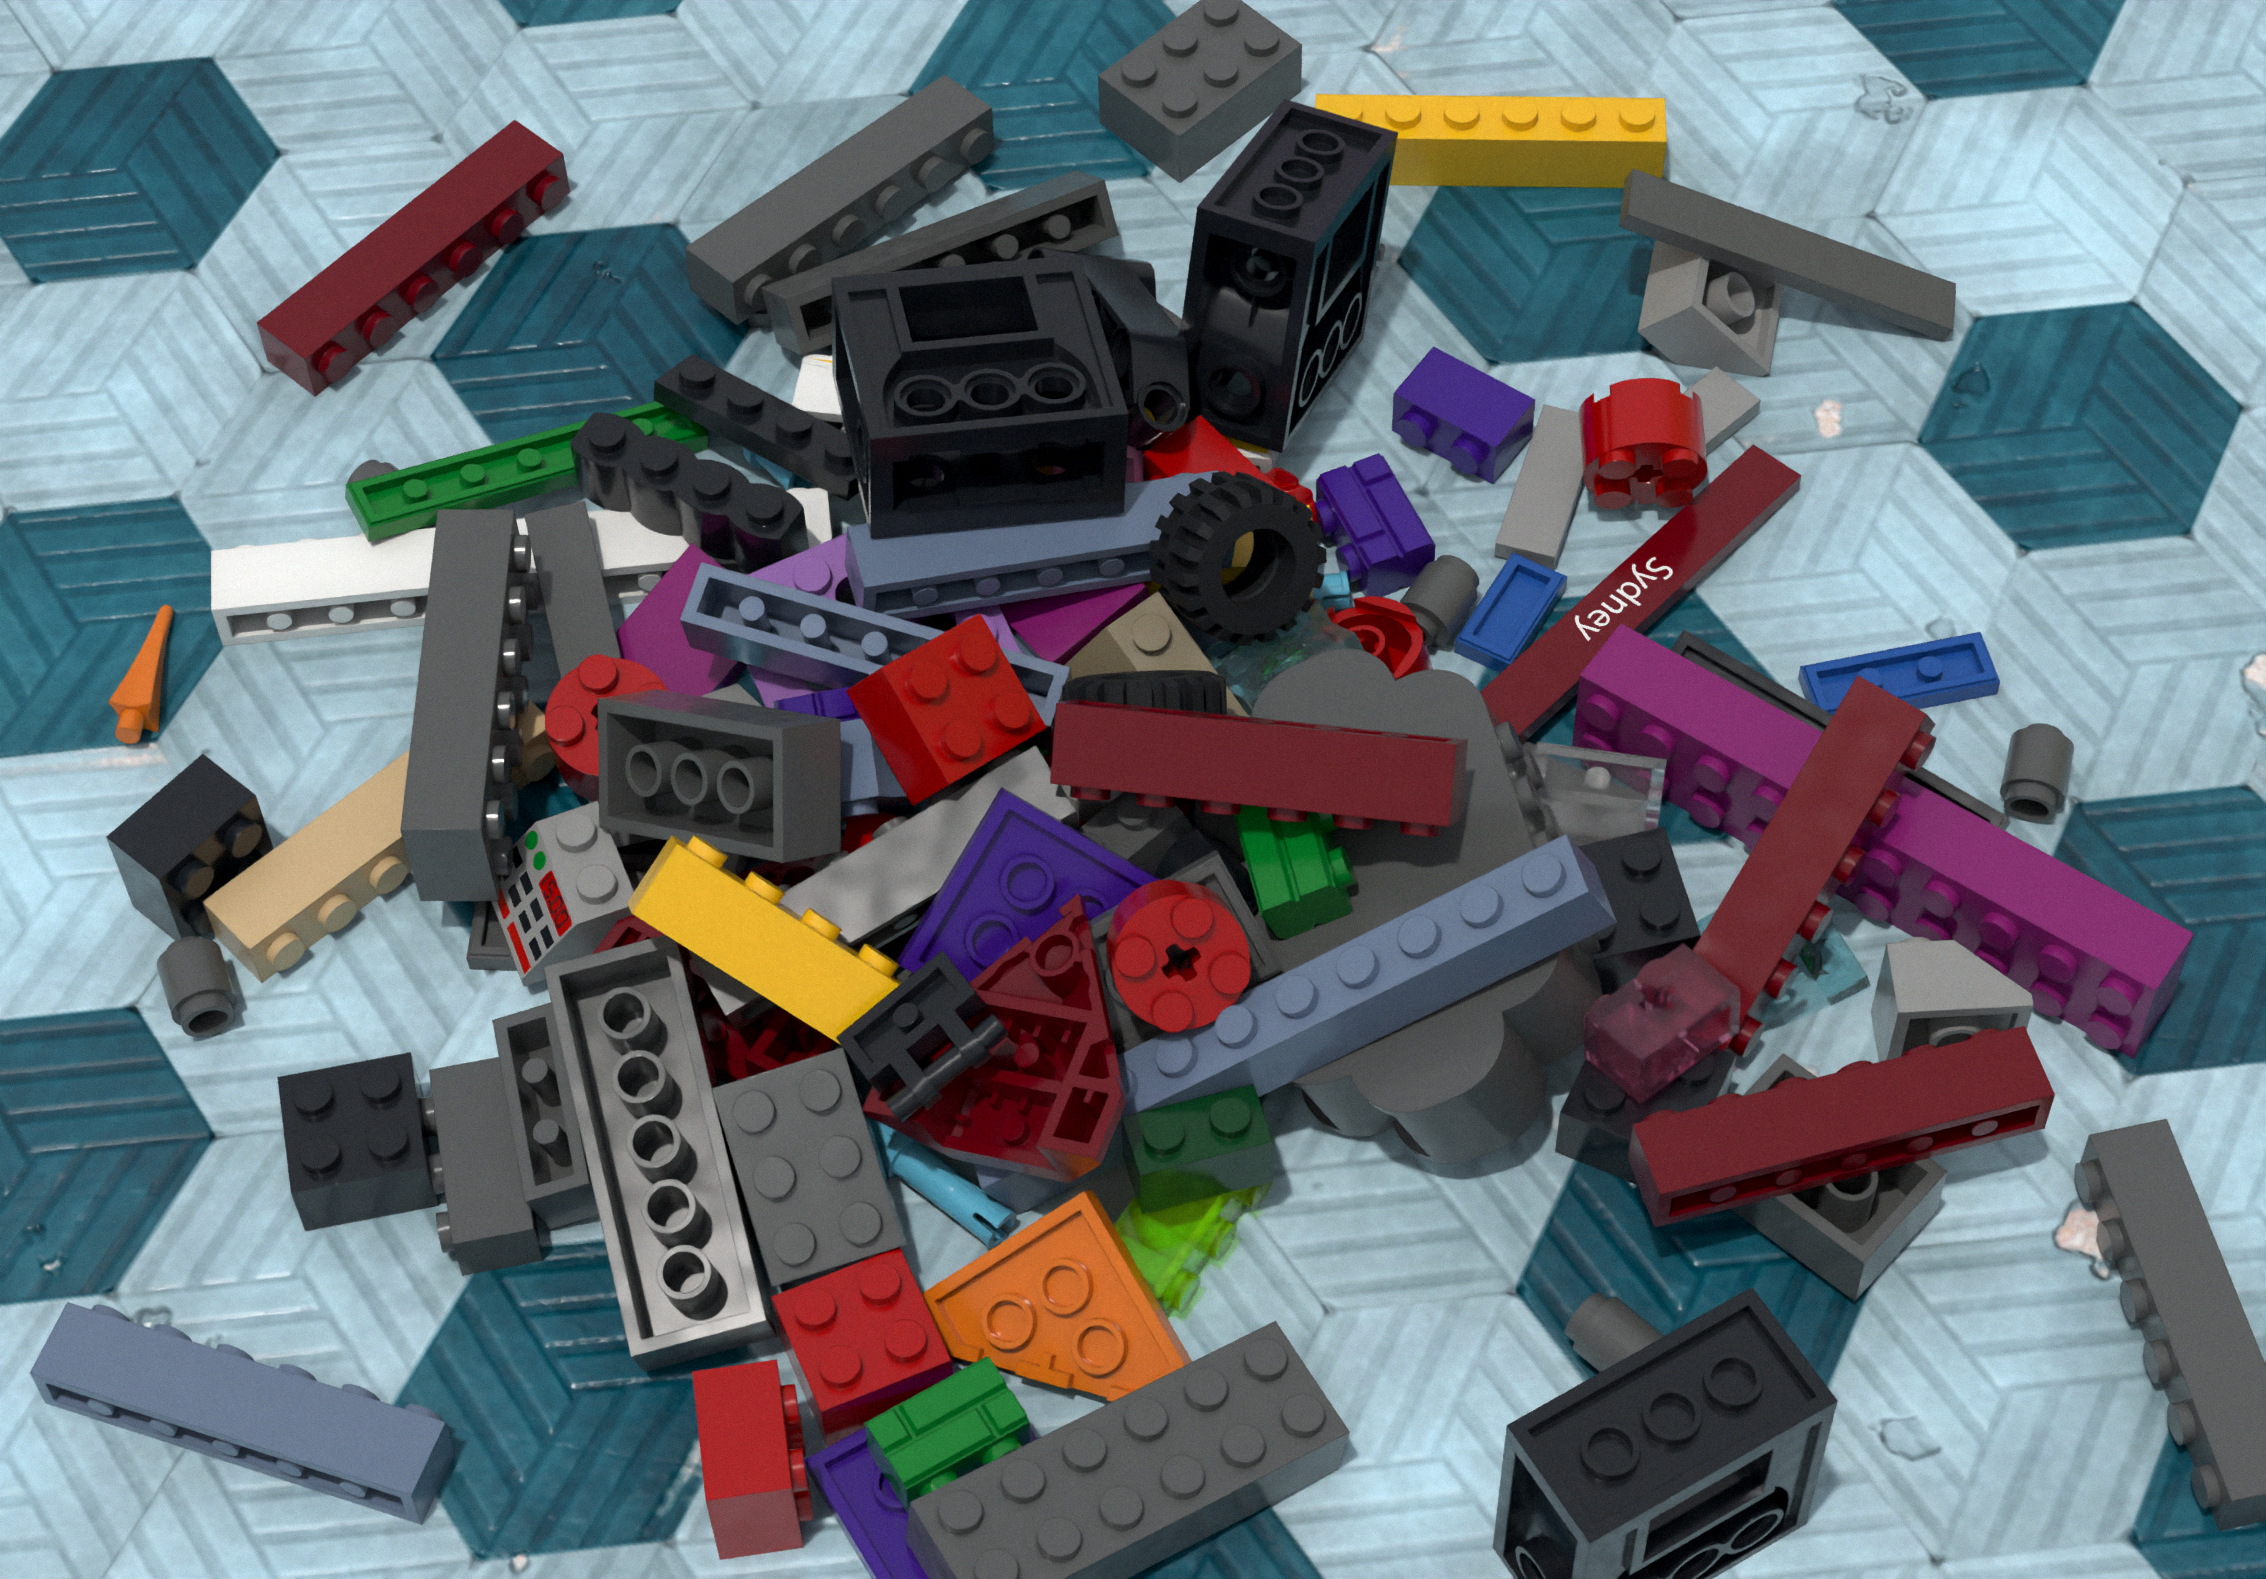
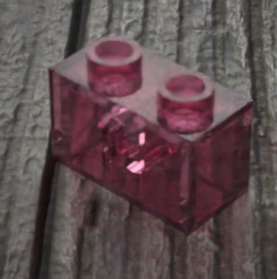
[1584,943,1740,1104]

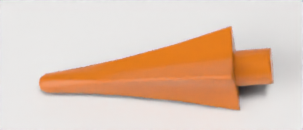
[108,605,173,744]

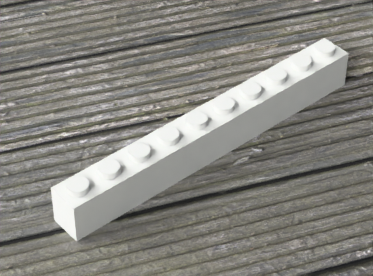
[211,488,833,646]

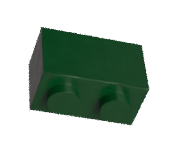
[1121,1084,1273,1215]

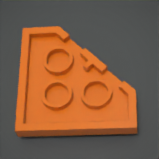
[922,1189,1192,1402]

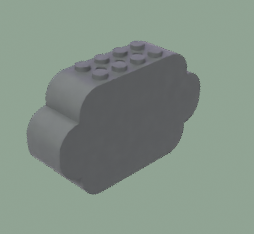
[1194,648,1602,1164]

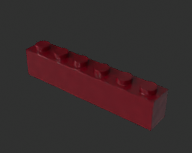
[257,120,570,397]
[1652,675,1936,1058]
[1050,699,1468,837]
[1628,1026,2055,1228]

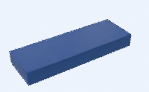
[1798,632,2000,715]

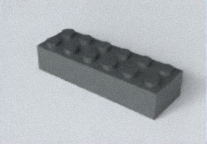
[400,509,539,901]
[543,935,778,1372]
[905,1321,1350,1579]

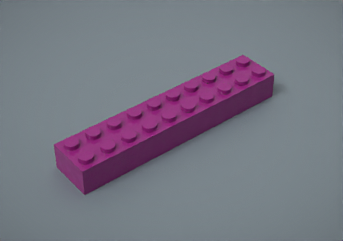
[1572,623,2194,1058]

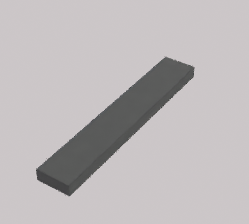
[1619,168,1956,341]
[524,501,664,854]

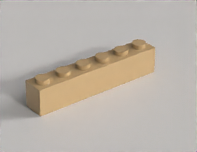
[202,700,556,983]

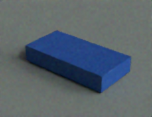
[1454,552,1568,673]

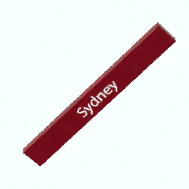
[1480,444,1802,745]

